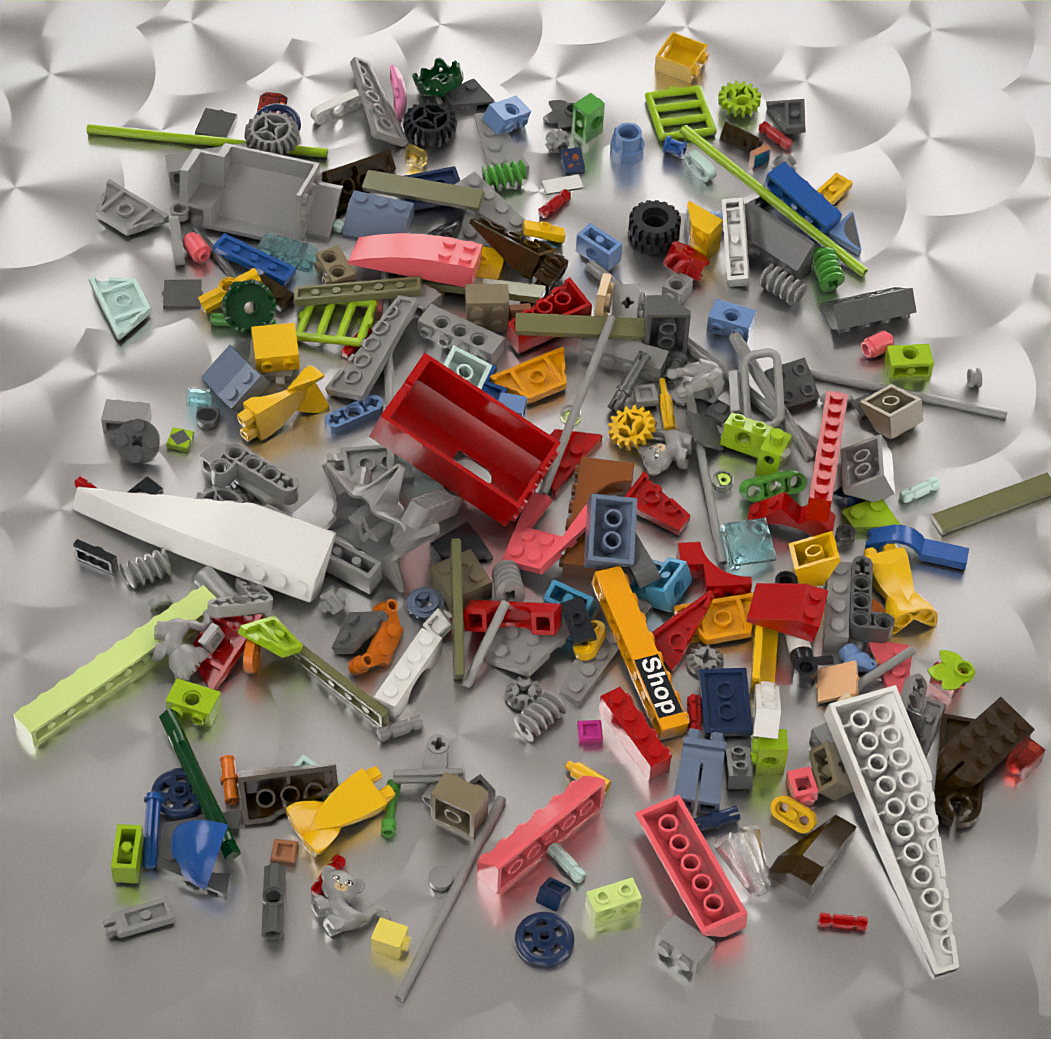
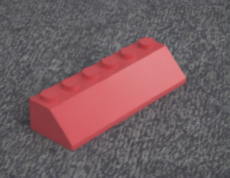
[477,776,605,894]
[635,795,748,937]

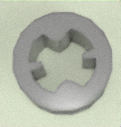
[967,368,983,388]

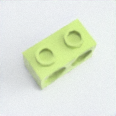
[585,877,642,927]

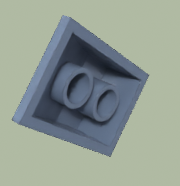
[201,344,272,413]

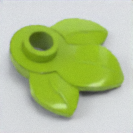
[927,650,975,690]

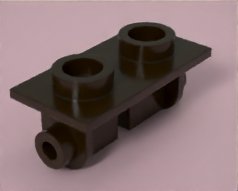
[720,121,763,154]

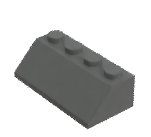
[745,201,815,283]
[819,286,917,333]

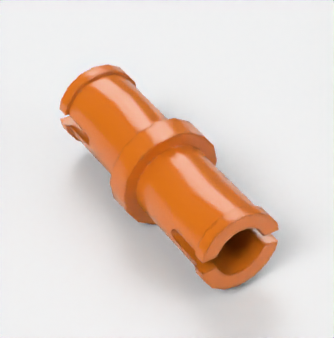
[220,755,240,805]

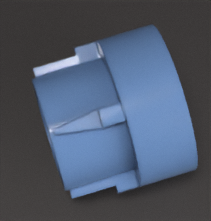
[610,123,645,165]

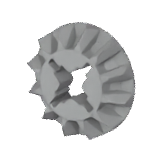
[687,644,724,676]
[505,676,542,711]

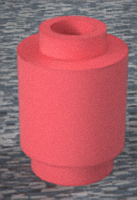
[182,232,211,263]
[861,330,894,358]

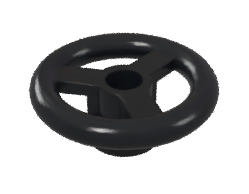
[426,220,460,238]

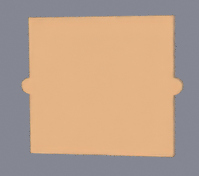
[815,660,860,704]

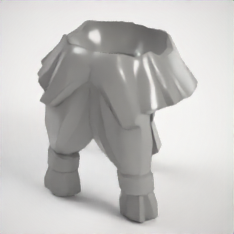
[667,359,725,406]

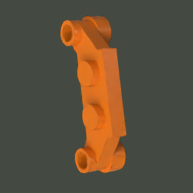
[348,599,404,676]

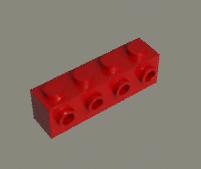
[599,686,672,782]

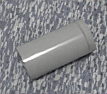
[194,566,239,598]

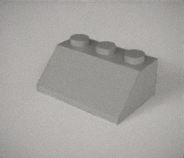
[840,434,895,502]

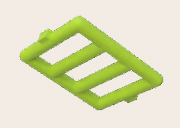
[644,85,717,142]
[296,300,378,347]

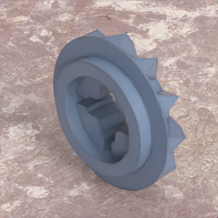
[407,587,444,620]

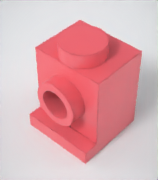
[786,766,818,807]

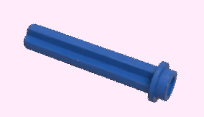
[142,792,164,869]

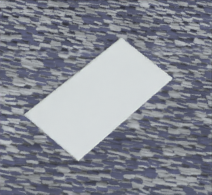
[542,174,584,194]

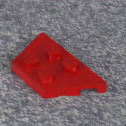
[542,429,603,496]
[192,614,264,690]

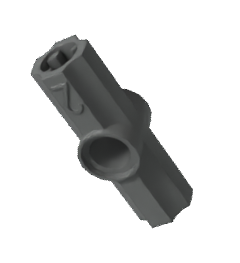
[261,863,286,940]

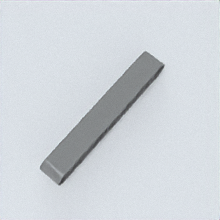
[401,487,464,530]

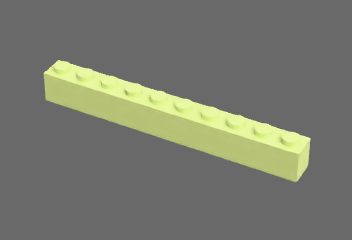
[13,585,216,746]

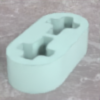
[684,149,716,182]

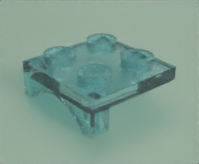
[719,518,777,571]

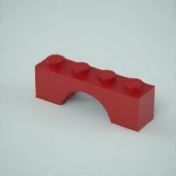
[463,600,562,635]

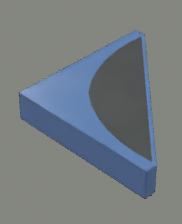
[828,211,862,256]

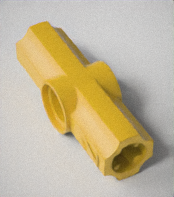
[198,268,263,314]

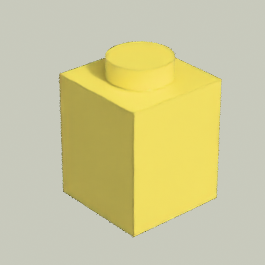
[371,917,411,960]

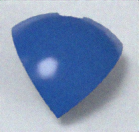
[171,820,228,890]

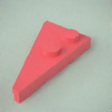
[867,642,913,695]

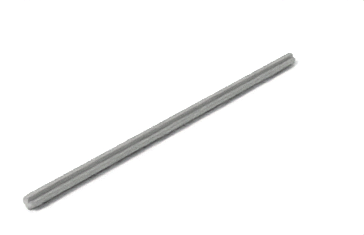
[586,260,818,454]

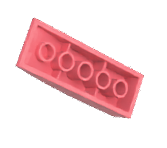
[348,233,483,288]

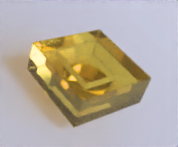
[405,143,427,170]

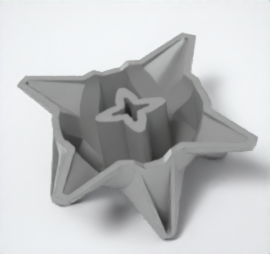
[322,463,440,592]

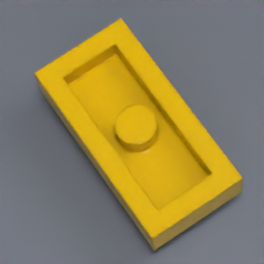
[817,172,853,205]

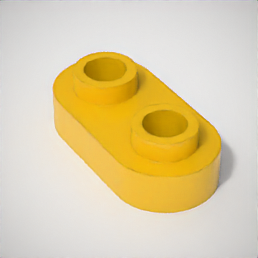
[573,620,607,661]
[770,795,817,833]

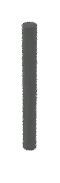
[191,226,240,278]

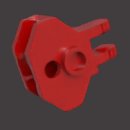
[663,241,710,281]

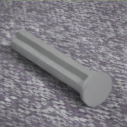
[393,765,466,784]

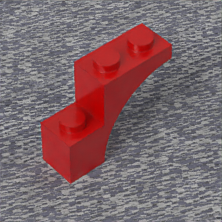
[747,492,836,537]
[676,542,752,599]

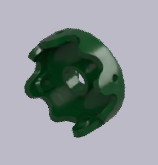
[412,57,464,97]
[222,279,277,334]

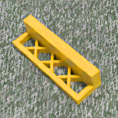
[750,625,778,693]

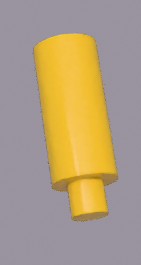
[565,760,612,795]

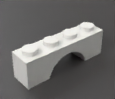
[374,628,442,722]
[752,681,781,739]

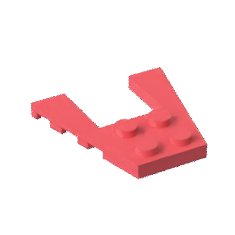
[502,492,587,575]

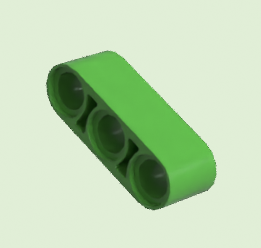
[739,470,807,502]

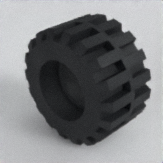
[628,200,681,255]

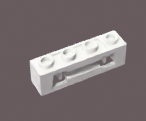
[722,197,750,287]

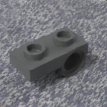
[725,746,753,789]

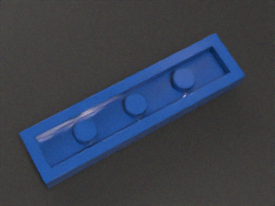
[213,233,296,287]

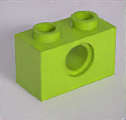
[884,344,934,379]
[720,413,773,458]
[165,678,222,727]
[750,729,789,775]
[111,824,144,883]

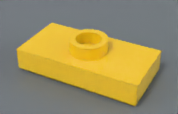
[522,219,566,243]

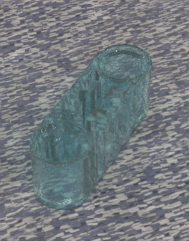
[256,233,319,272]

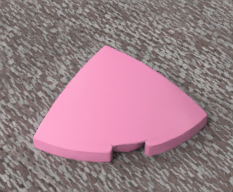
[390,65,407,122]

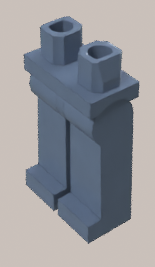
[673,728,727,814]

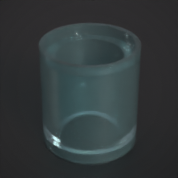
[186,387,211,408]

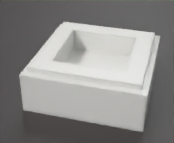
[423,608,452,639]

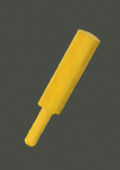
[658,378,677,430]

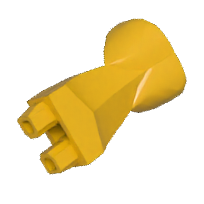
[237,366,330,442]
[864,543,938,636]
[286,766,396,857]

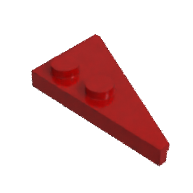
[652,590,715,673]

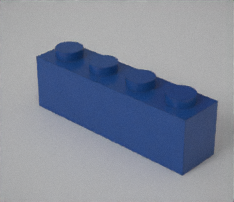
[763,162,843,235]

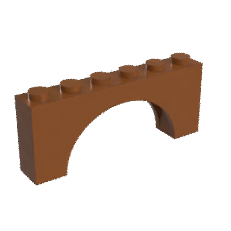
[559,456,635,581]

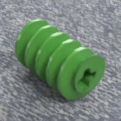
[481,160,526,190]
[812,247,845,292]

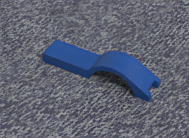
[865,524,970,570]

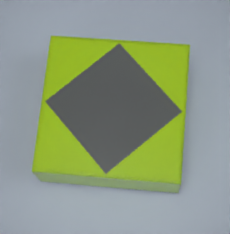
[166,427,194,453]

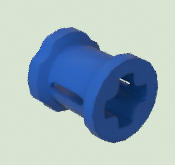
[662,135,688,159]

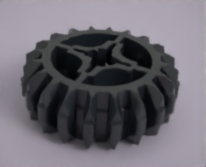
[403,100,457,148]

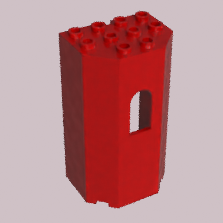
[369,353,561,527]

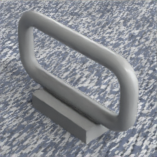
[729,348,785,428]

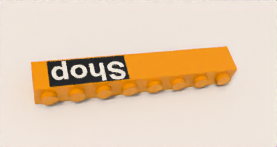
[591,566,690,741]

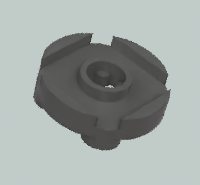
[114,419,161,464]

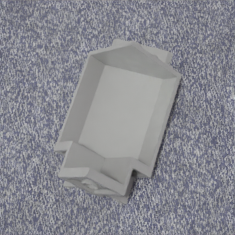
[180,143,343,248]

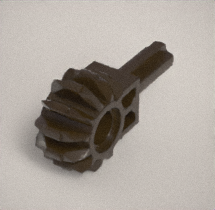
[519,252,568,308]

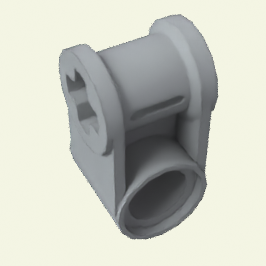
[421,734,449,769]

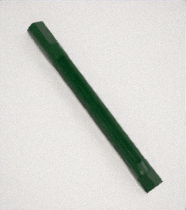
[159,709,241,861]

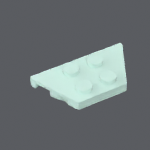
[89,277,151,340]

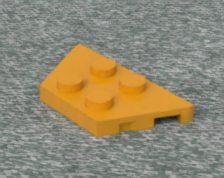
[490,347,567,404]
[673,592,754,645]

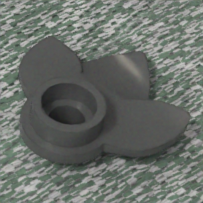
[543,100,574,129]

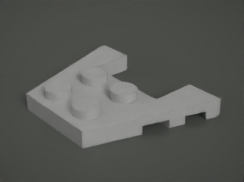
[486,618,570,677]

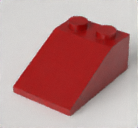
[746,583,829,642]

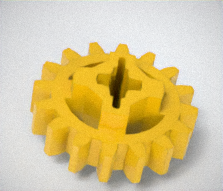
[608,405,656,451]

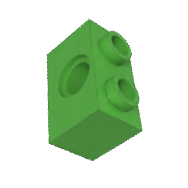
[572,93,605,144]

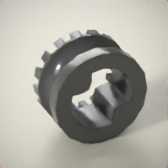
[835,524,856,547]

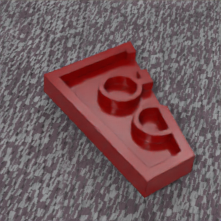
[624,471,691,536]

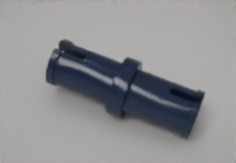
[693,805,741,831]

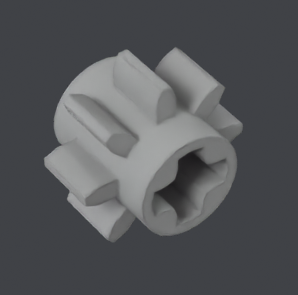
[545,128,570,154]
[772,153,797,171]
[318,585,347,614]

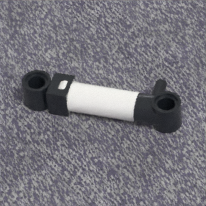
[774,571,834,688]

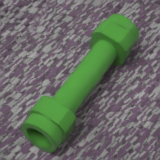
[381,779,401,837]

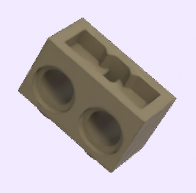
[314,245,356,284]

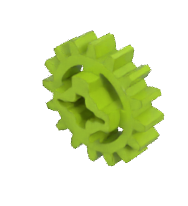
[718,80,761,117]

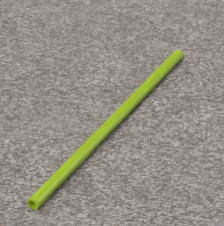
[86,124,328,158]
[680,125,868,277]

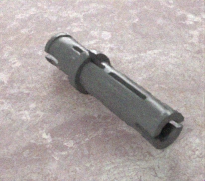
[607,350,651,413]

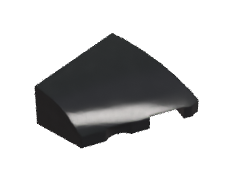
[430,521,493,562]

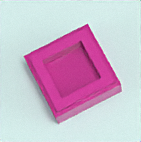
[577,720,603,745]

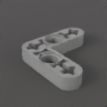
[207,577,273,618]

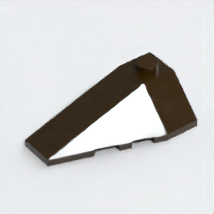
[321,150,396,212]
[469,216,559,279]
[238,764,338,825]
[766,815,857,900]

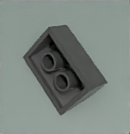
[642,295,691,357]

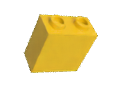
[654,32,709,83]
[251,323,300,373]

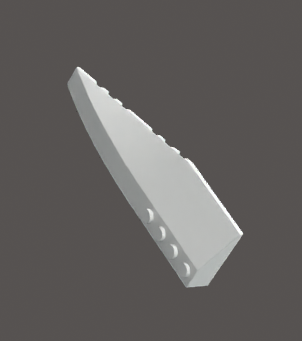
[72,487,336,602]
[824,685,959,976]

